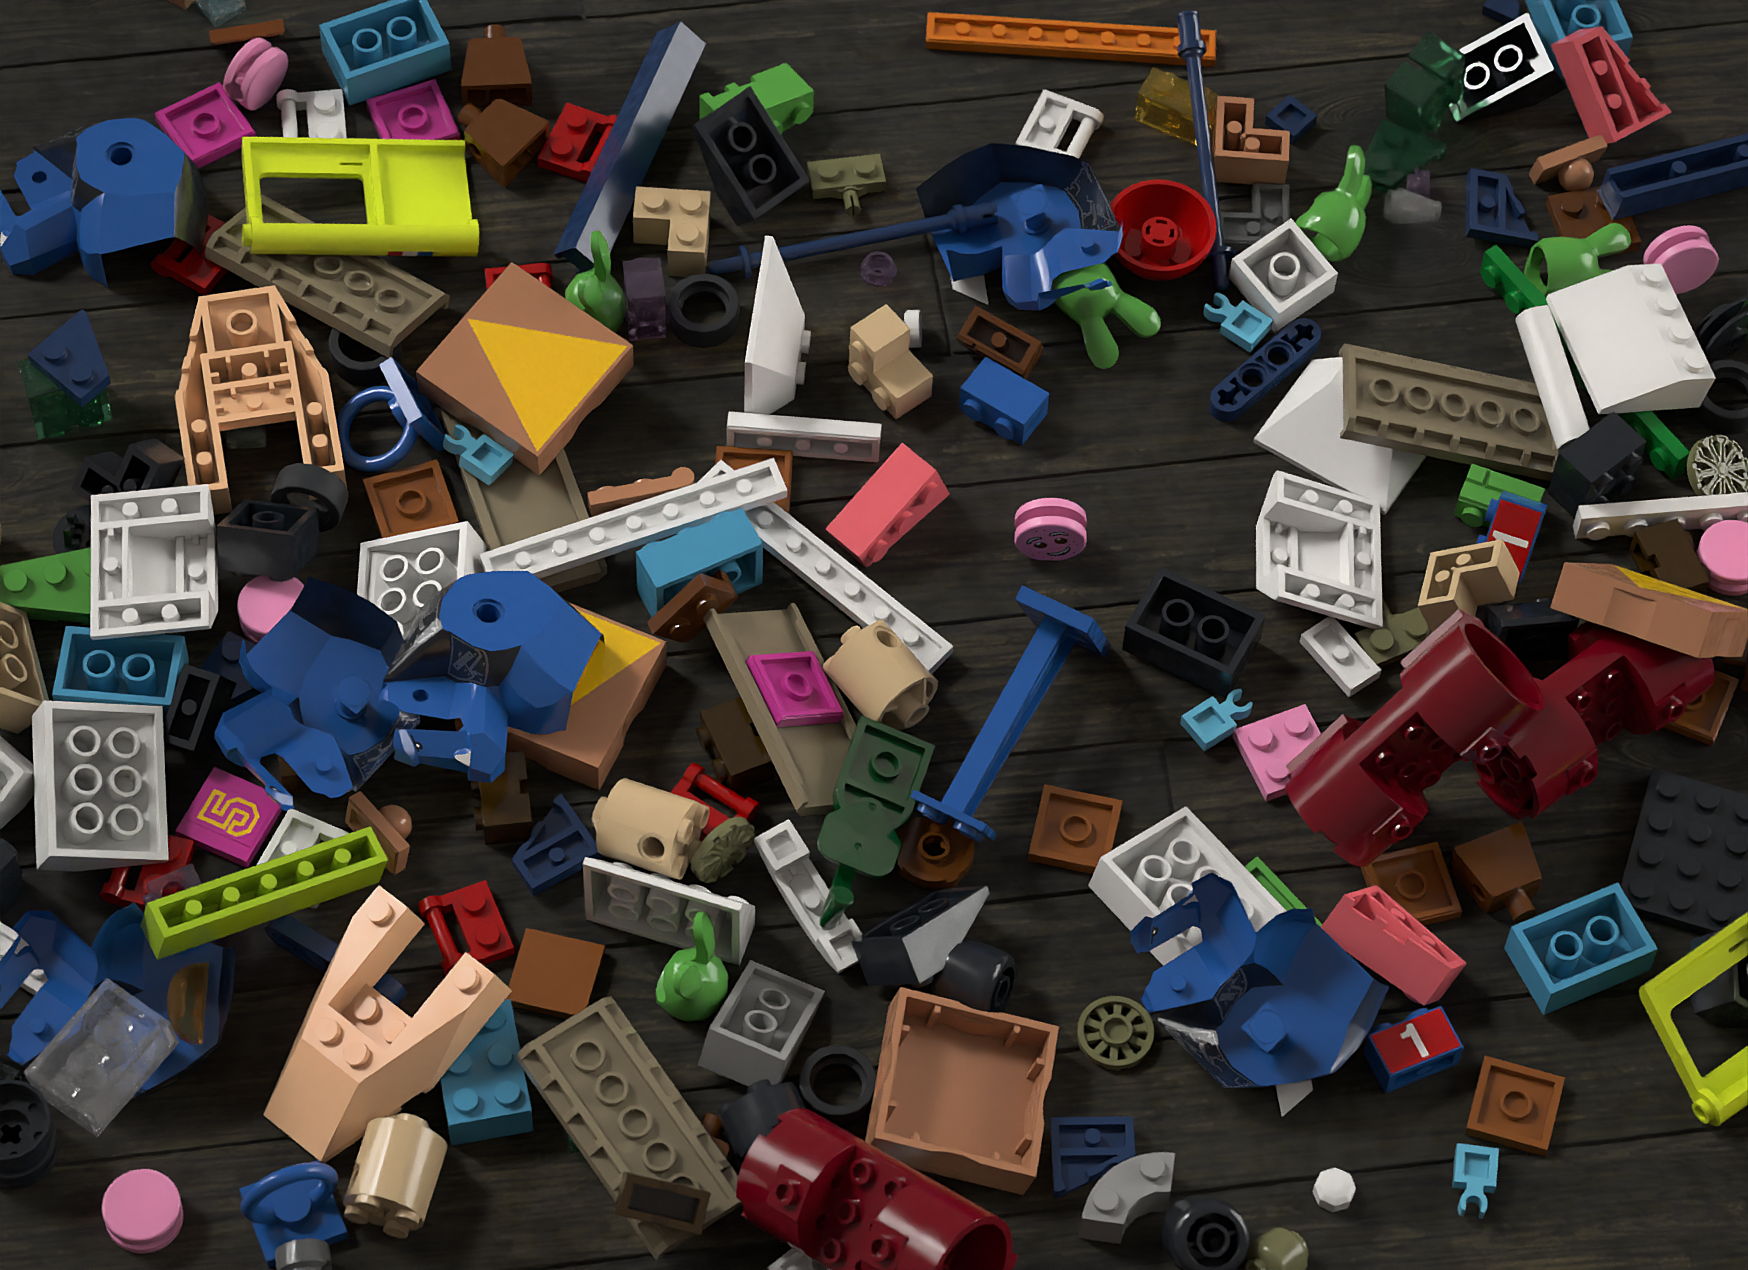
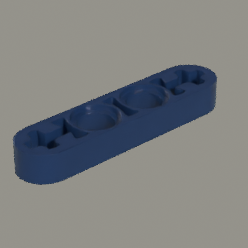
[1209,318,1321,422]
[265,914,407,1007]

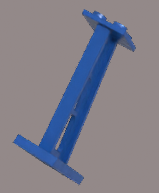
[910,585,1111,843]

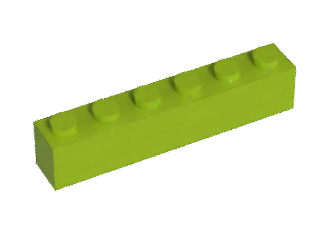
[140,826,388,960]

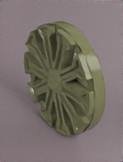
[1687,435,1748,496]
[691,817,755,883]
[1077,996,1154,1071]

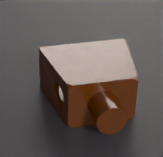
[461,24,533,108]
[458,99,550,188]
[1449,821,1542,923]

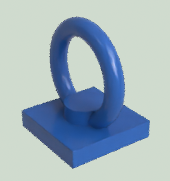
[336,357,446,472]
[239,1160,348,1268]

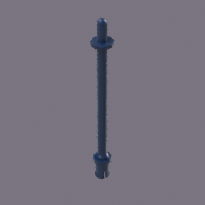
[1176,10,1235,291]
[707,200,999,279]

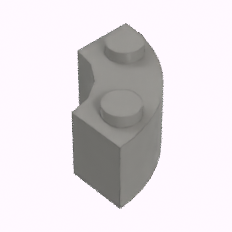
[1079,1152,1175,1244]

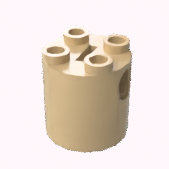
[823,620,938,730]
[592,778,710,880]
[343,1113,448,1238]

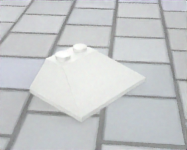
[744,236,811,415]
[1253,357,1426,515]
[1256,470,1383,630]
[90,484,218,640]

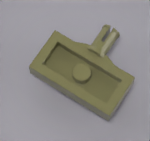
[807,154,886,216]
[1353,596,1432,668]

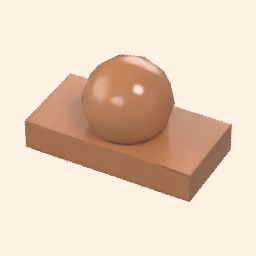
[1529,135,1608,192]
[345,791,412,875]

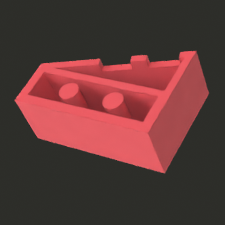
[1551,26,1672,143]
[826,443,950,568]
[1321,885,1467,1006]

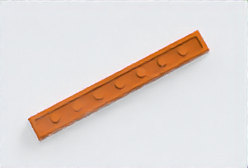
[925,12,1216,67]

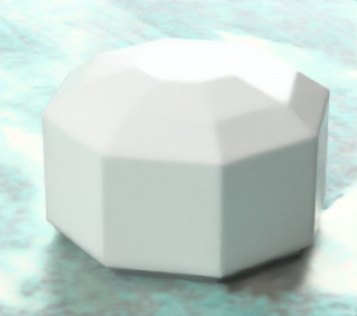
[1313,1167,1356,1212]

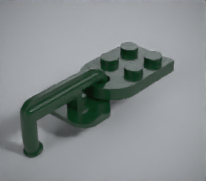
[817,715,935,931]

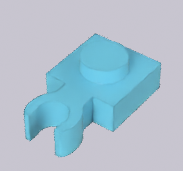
[1203,293,1273,352]
[443,424,514,486]
[1180,689,1253,752]
[1452,1143,1499,1219]

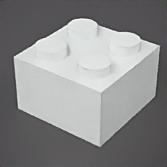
[1229,219,1338,332]

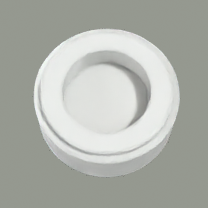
[904,310,922,348]

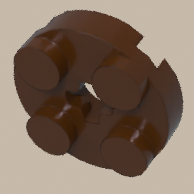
[896,813,975,889]

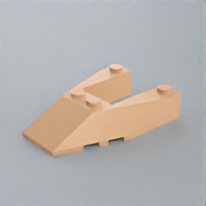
[175,285,347,515]
[264,886,511,1163]

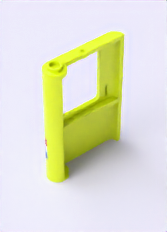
[242,137,479,257]
[1639,912,1748,1126]

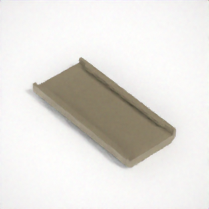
[205,195,450,358]
[1339,343,1559,481]
[439,406,607,592]
[703,603,856,816]
[516,996,742,1261]

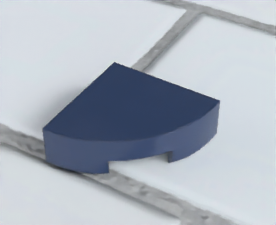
[1482,0,1519,24]

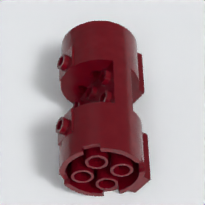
[1285,609,1545,867]
[1463,621,1715,820]
[736,1108,1018,1270]

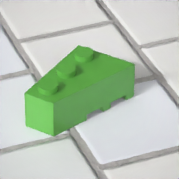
[700,63,814,134]
[0,547,91,625]

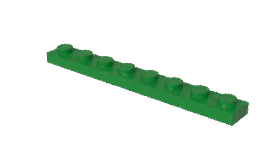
[1480,245,1690,480]

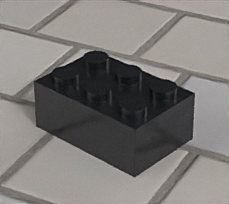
[1122,567,1266,698]

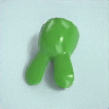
[1295,146,1372,263]
[1524,223,1631,298]
[565,230,625,333]
[1050,263,1161,369]
[655,912,729,1022]

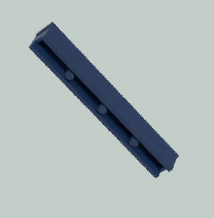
[553,21,706,274]
[1597,133,1748,220]

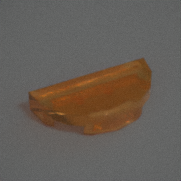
[167,963,209,1045]

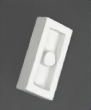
[1300,616,1381,697]

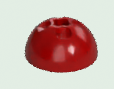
[1105,180,1217,281]

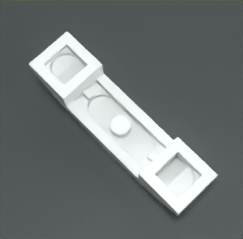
[754,819,862,973]

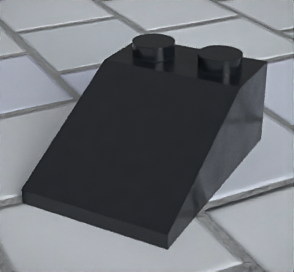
[1431,13,1567,124]
[692,86,810,226]
[851,886,990,989]

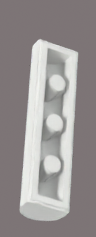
[1516,305,1590,453]
[726,411,882,462]

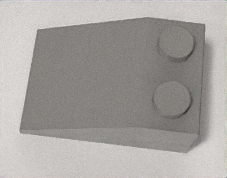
[698,960,825,1086]

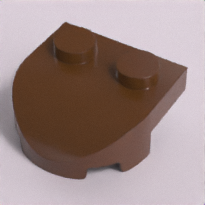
[647,570,738,642]

